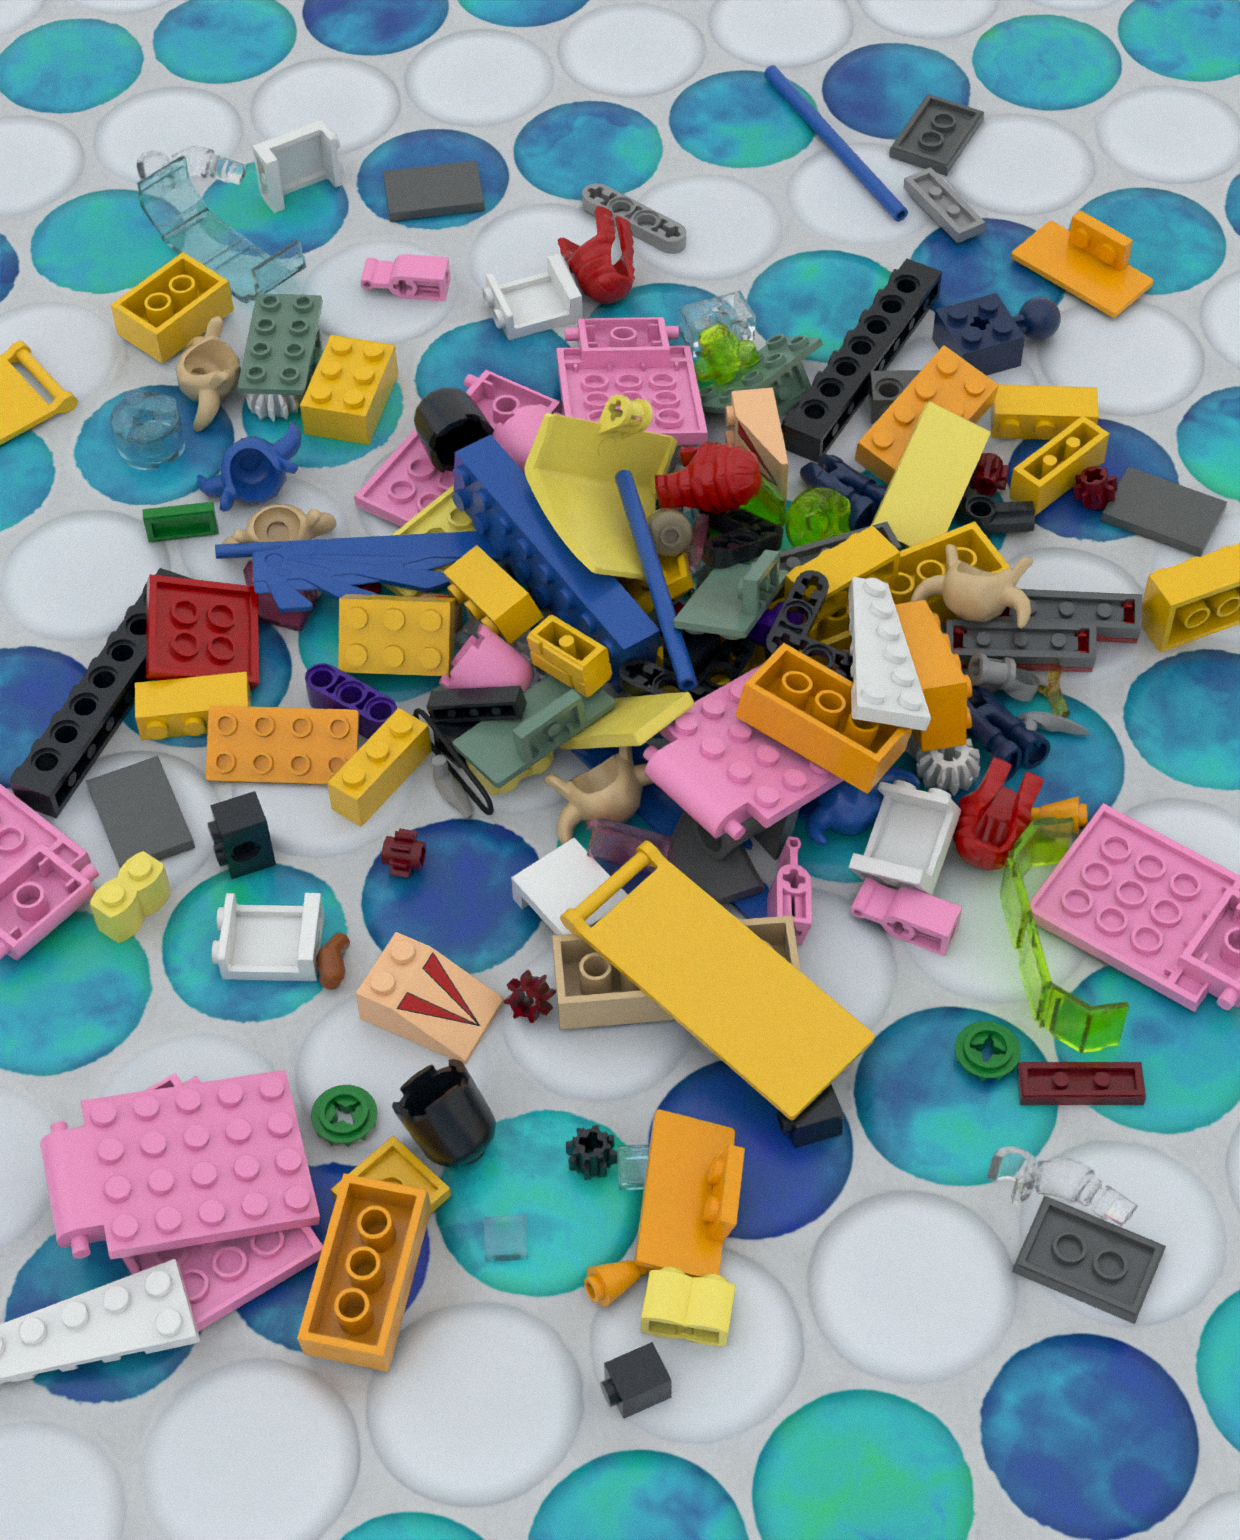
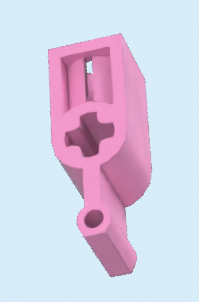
[360,254,451,301]
[767,836,812,945]
[850,878,962,956]

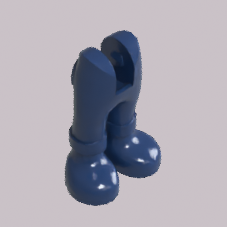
[799,453,888,532]
[966,686,1051,782]

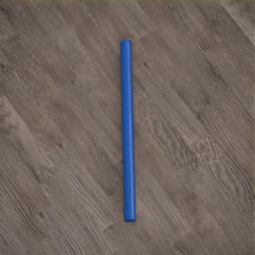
[764,65,908,222]
[615,470,698,691]

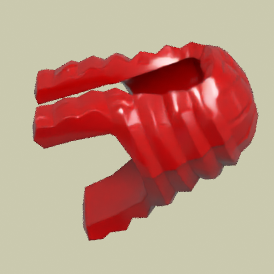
[558,206,635,304]
[655,441,762,514]
[952,757,1044,871]

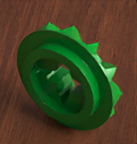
[955,1021,1021,1082]
[311,1085,378,1148]

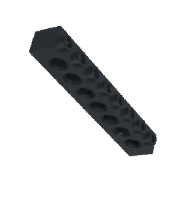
[781,258,942,463]
[10,568,192,819]

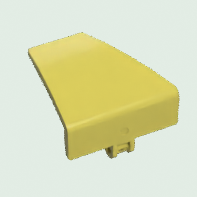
[524,394,677,580]

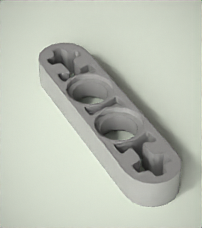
[582,183,686,254]

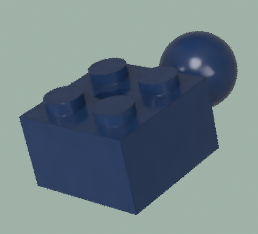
[932,293,1061,376]

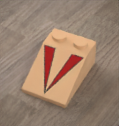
[725,387,789,512]
[356,932,504,1065]

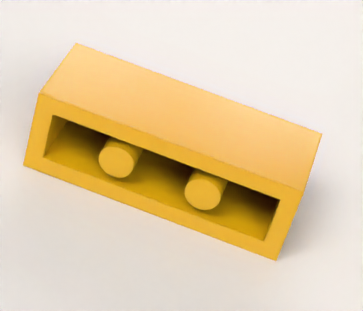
[990,384,1099,440]
[1009,416,1110,516]
[784,525,900,625]
[443,545,544,645]
[135,672,252,740]
[327,708,432,827]

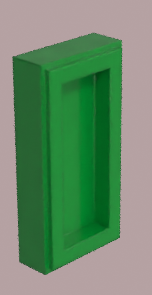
[142,502,219,542]

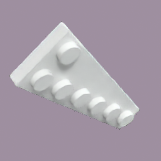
[848,577,931,731]
[0,1259,200,1384]

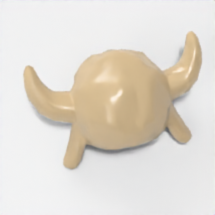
[175,316,241,432]
[222,504,337,544]
[911,544,1034,629]
[544,746,654,845]

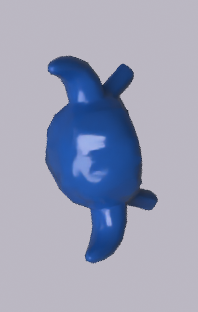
[197,422,302,512]
[797,767,920,846]

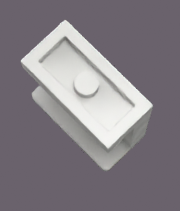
[252,120,343,213]
[482,254,583,341]
[848,780,961,895]
[511,838,628,935]
[212,893,325,981]

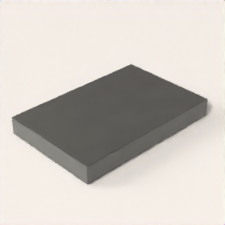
[889,94,984,176]
[383,160,485,222]
[1101,467,1227,557]
[86,756,195,868]
[1012,1195,1166,1324]

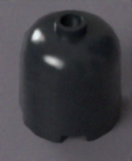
[414,387,494,473]
[392,1059,496,1167]

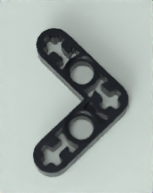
[697,507,784,568]
[764,570,853,678]
[619,637,755,702]

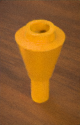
[1031,796,1088,834]
[584,1260,655,1307]

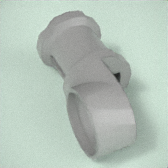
[968,652,1041,702]

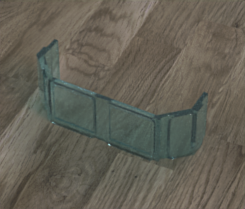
[137,155,306,304]

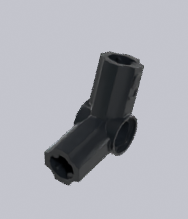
[955,481,1035,539]

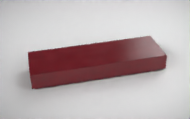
[1016,1062,1146,1105]

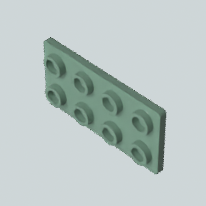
[238,293,323,395]
[699,334,823,417]
[673,549,789,640]
[453,675,616,788]

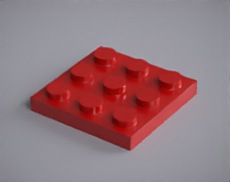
[146,574,259,689]

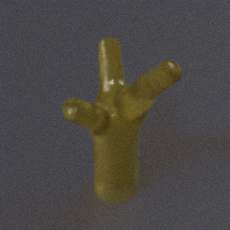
[1037,670,1070,718]

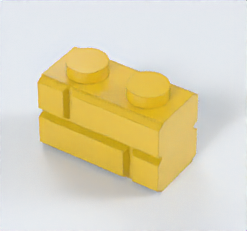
[527,615,612,698]

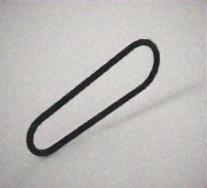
[413,708,494,815]

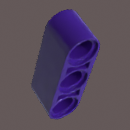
[305,663,397,739]

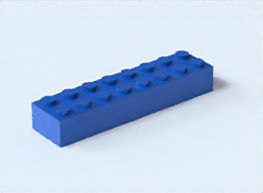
[452,435,660,693]

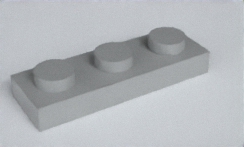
[903,167,986,243]

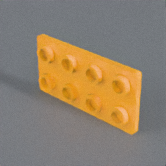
[1011,210,1154,318]
[206,705,359,785]
[634,1109,745,1278]

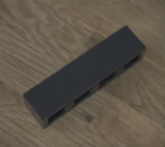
[426,685,527,724]

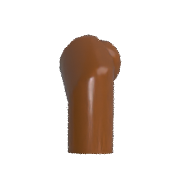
[316,933,350,990]

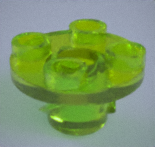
[694,323,760,384]
[785,487,851,548]

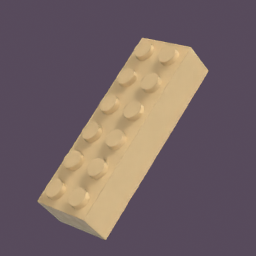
[552,915,801,1030]

